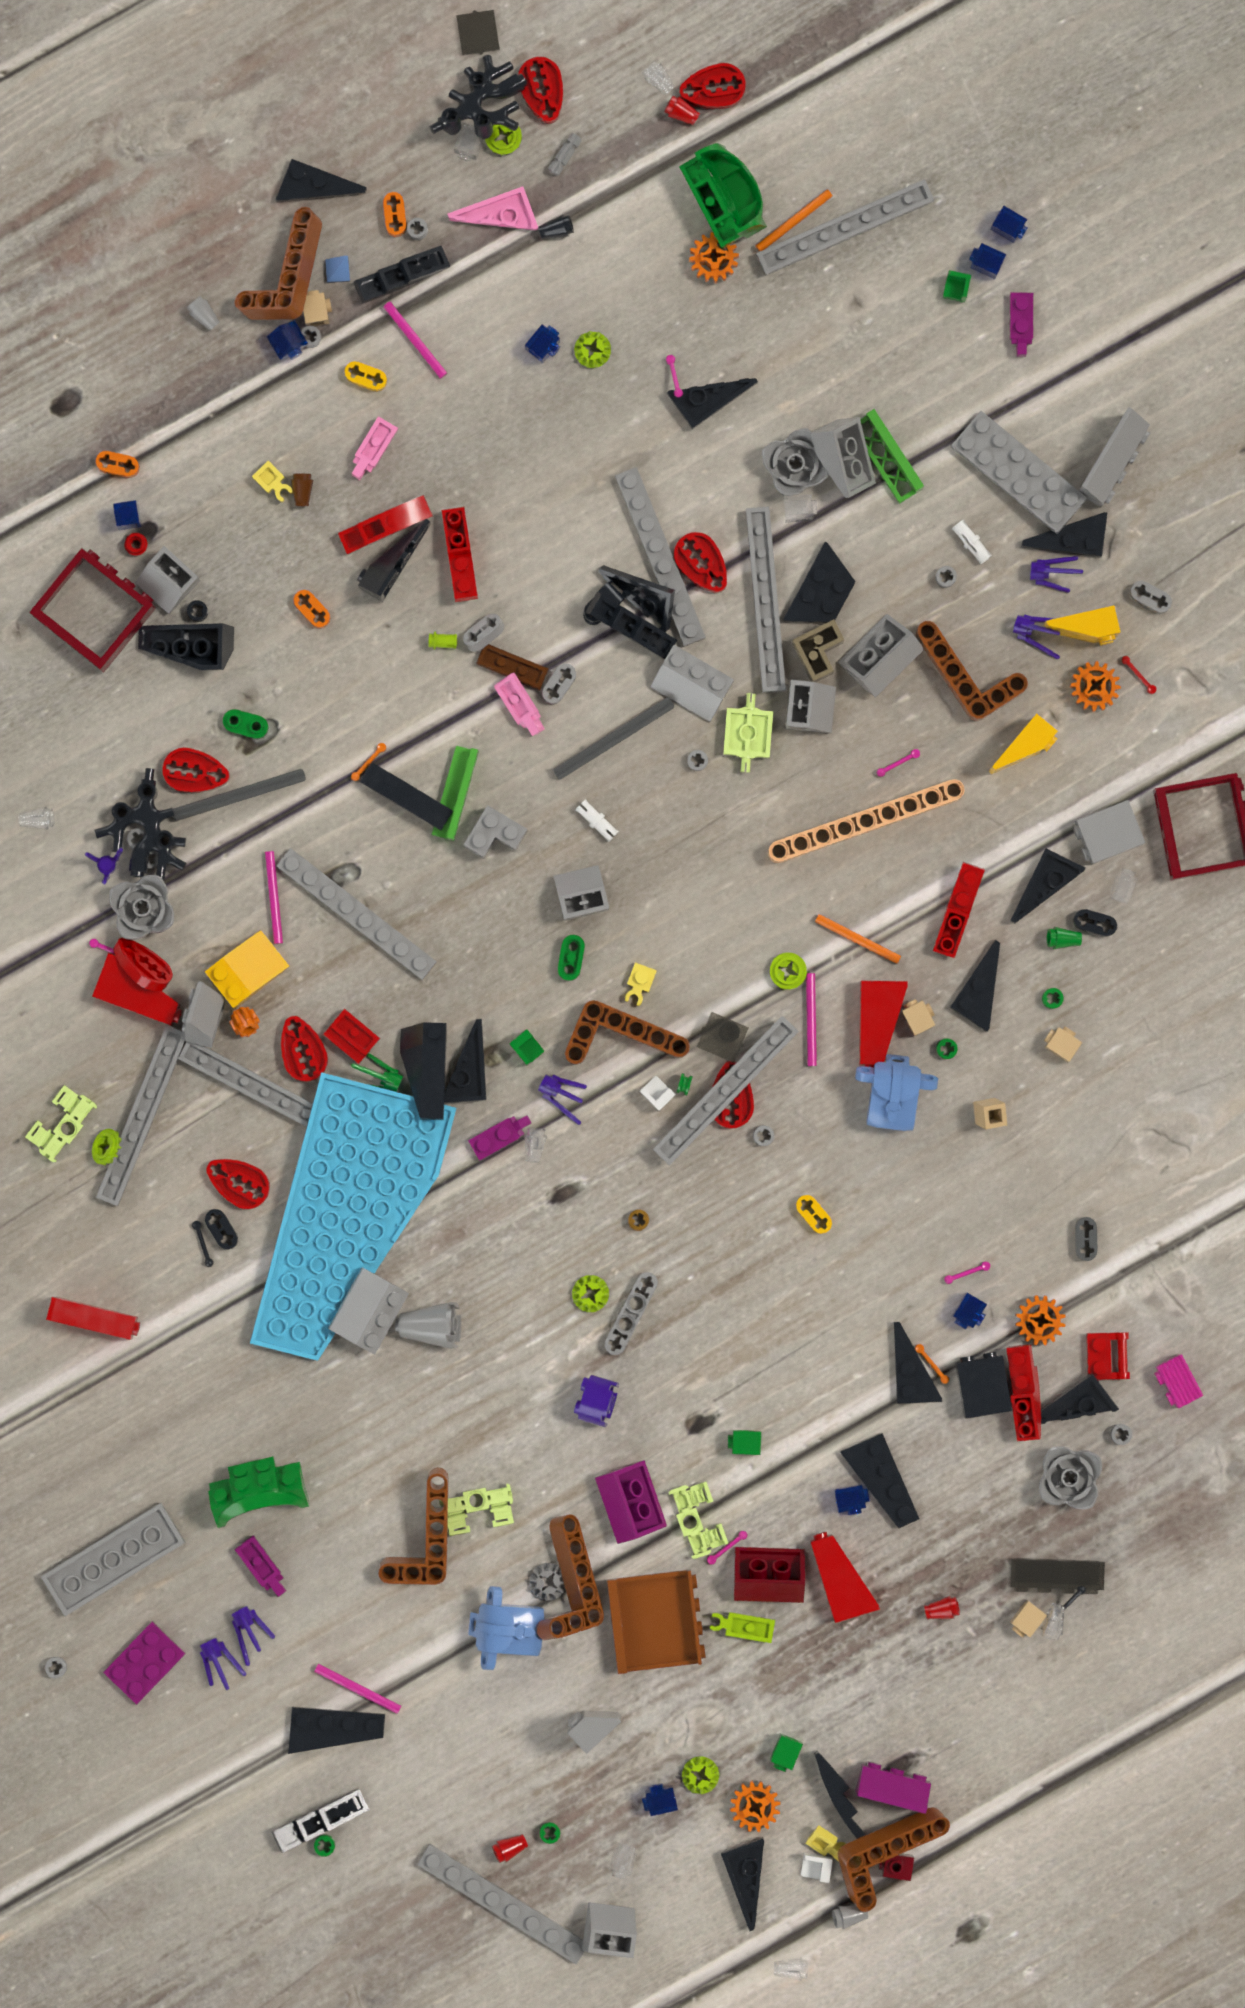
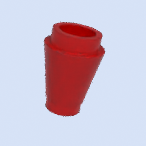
[664,96,700,125]
[924,1596,960,1620]
[492,1834,528,1863]

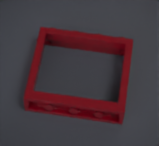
[29,548,156,673]
[1153,773,1245,881]

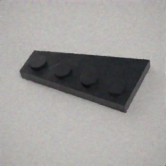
[840,1433,920,1529]
[288,1706,386,1754]

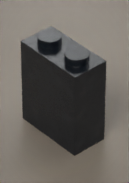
[955,1352,1012,1419]

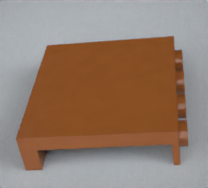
[607,1569,706,1674]

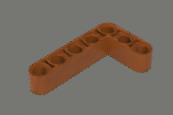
[234,207,322,320]
[916,621,1028,721]
[565,1000,690,1065]
[378,1467,449,1585]
[536,1514,604,1640]
[838,1807,950,1912]

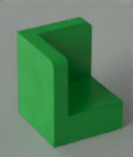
[942,270,971,303]
[509,1029,544,1066]

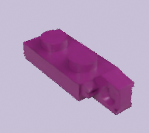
[1010,292,1034,357]
[468,1115,532,1161]
[234,1535,287,1597]

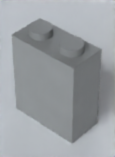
[1073,800,1145,865]

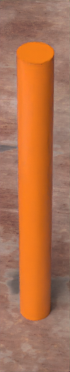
[755,189,833,252]
[815,914,901,964]

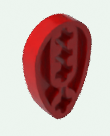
[518,57,563,124]
[679,63,746,109]
[674,532,727,593]
[162,747,230,793]
[113,937,173,991]
[281,1016,328,1082]
[712,1061,754,1129]
[206,1159,270,1209]

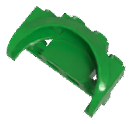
[679,143,767,248]
[208,1456,310,1528]

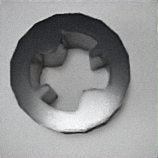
[187,600,208,622]

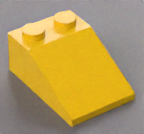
[1042,605,1121,646]
[989,714,1058,774]
[205,930,290,1009]

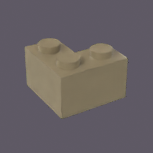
[792,620,844,682]

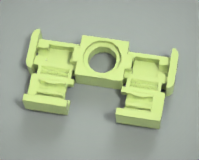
[25,1085,97,1162]
[669,1481,729,1559]
[439,1483,514,1537]

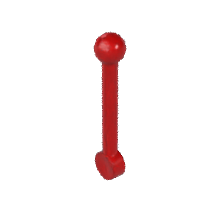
[1121,656,1157,694]

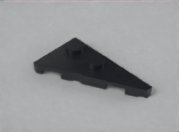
[276,159,367,203]
[667,378,758,430]
[1021,512,1108,558]
[599,565,675,632]
[1010,848,1086,924]
[950,940,1000,1032]
[444,1019,487,1103]
[893,1322,942,1404]
[1041,1372,1119,1424]
[721,1837,764,1931]

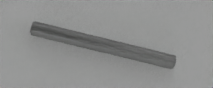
[554,697,674,780]
[173,769,306,821]

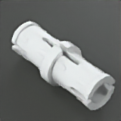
[952,519,992,565]
[576,799,619,842]

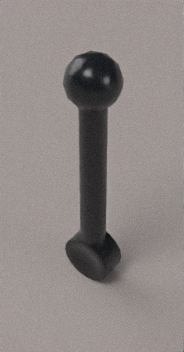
[192,1221,214,1267]
[1053,1586,1086,1618]

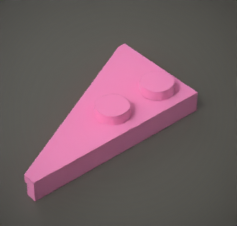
[448,186,538,230]

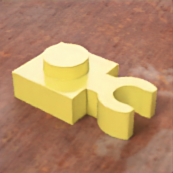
[252,460,293,503]
[625,962,657,1006]

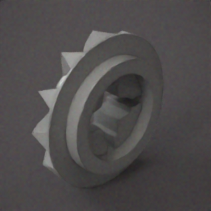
[530,1563,565,1601]

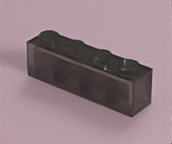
[1009,1558,1105,1594]

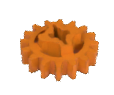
[689,232,739,283]
[1070,661,1121,712]
[1015,1295,1066,1345]
[730,1780,781,1832]

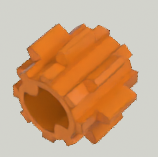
[229,1007,260,1037]

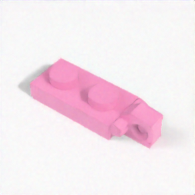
[352,416,398,480]
[494,673,545,736]

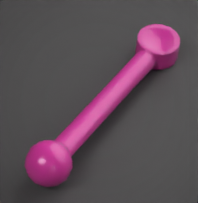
[666,355,683,397]
[877,749,920,777]
[89,939,114,954]
[944,1261,991,1284]
[707,1531,748,1565]

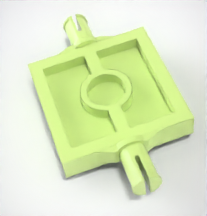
[723,693,773,773]

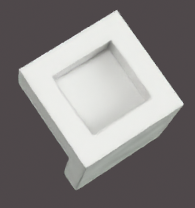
[639,1076,676,1111]
[801,1852,833,1883]

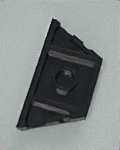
[783,542,856,623]

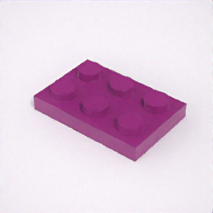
[103,1621,186,1705]

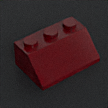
[734,1547,805,1603]

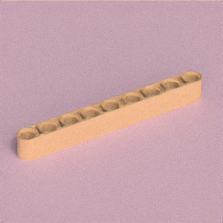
[768,779,965,863]

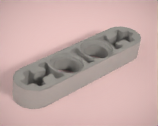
[605,1272,658,1355]

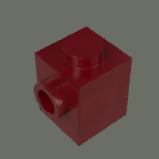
[878,1853,914,1881]

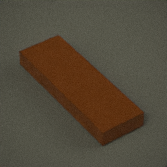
[476,644,549,691]

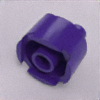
[574,1375,619,1427]

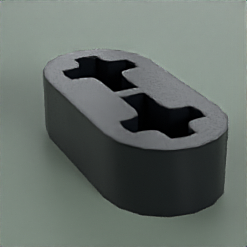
[1073,909,1117,937]
[205,1209,238,1250]

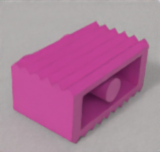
[1154,1354,1204,1408]

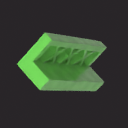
[860,409,924,504]
[432,746,479,841]

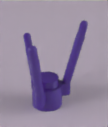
[1030,556,1084,593]
[1013,614,1060,659]
[85,848,123,885]
[538,1074,587,1125]
[231,1606,275,1666]
[200,1638,246,1690]

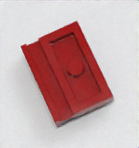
[323,1008,381,1064]

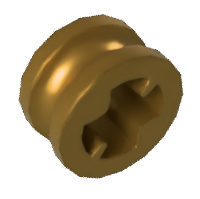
[628,1209,649,1231]

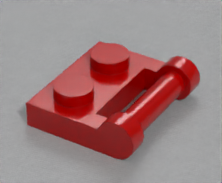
[1086,1332,1130,1380]

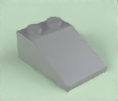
[811,417,876,498]

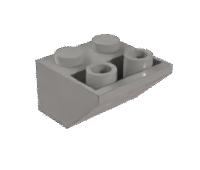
[135,546,200,614]
[785,680,836,733]
[554,865,609,921]
[182,981,225,1048]
[582,1902,637,1958]

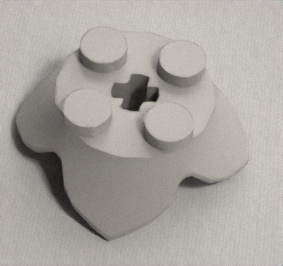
[762,428,829,496]
[109,875,174,940]
[1039,1446,1102,1510]

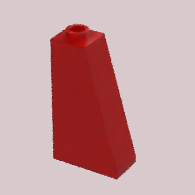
[92,953,182,1026]
[859,981,908,1068]
[46,1297,140,1340]
[810,1532,880,1623]

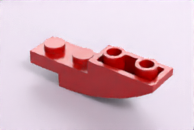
[338,495,433,554]
[441,507,478,602]
[933,862,985,958]
[1006,1344,1041,1441]

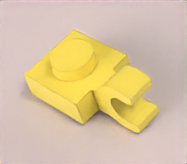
[805,1825,847,1861]

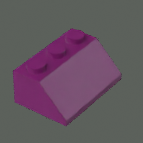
[595,1460,667,1544]
[855,1761,931,1814]

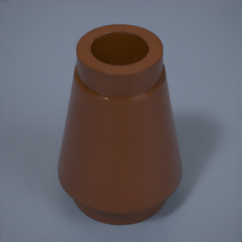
[291,473,314,506]

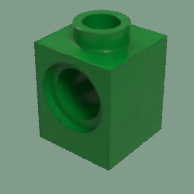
[728,1430,761,1455]
[770,1733,803,1772]

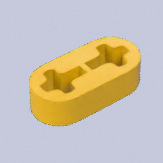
[344,361,387,392]
[796,1195,832,1234]

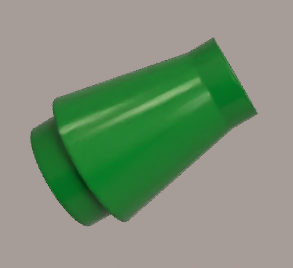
[1046,926,1082,949]

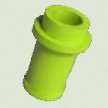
[428,631,457,650]

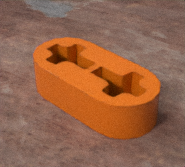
[383,192,407,237]
[96,451,140,478]
[294,590,331,629]

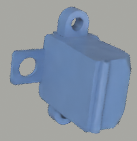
[855,1054,938,1131]
[468,1586,544,1670]

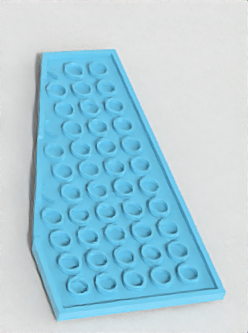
[250,1072,457,1361]

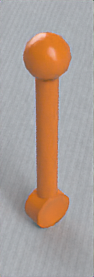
[351,743,386,781]
[915,1344,949,1384]

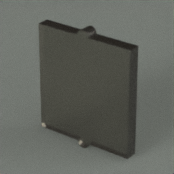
[456,10,500,56]
[697,1012,749,1063]

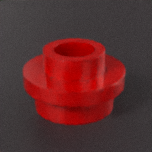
[124,533,148,556]

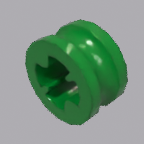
[1042,988,1064,1009]
[936,1038,958,1059]
[676,1073,693,1096]
[539,1822,561,1844]
[314,1834,335,1857]

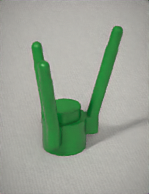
[351,1053,403,1092]

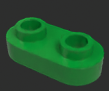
[223,709,269,739]
[558,935,585,981]

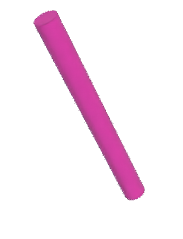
[384,301,447,379]
[265,851,283,944]
[806,973,817,1066]
[314,1663,401,1714]

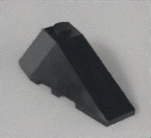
[357,519,431,603]
[138,623,234,671]
[400,1022,447,1120]

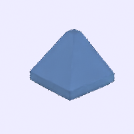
[325,256,350,283]

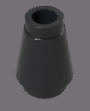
[539,214,574,240]

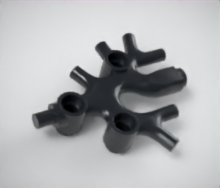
[429,55,527,139]
[95,768,187,880]

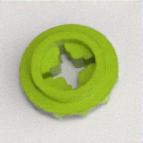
[485,125,522,156]
[574,331,611,368]
[770,952,807,990]
[92,1128,122,1166]
[572,1275,609,1312]
[682,1756,719,1794]

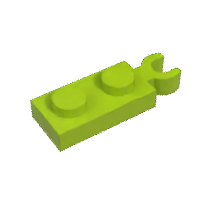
[710,1612,775,1643]

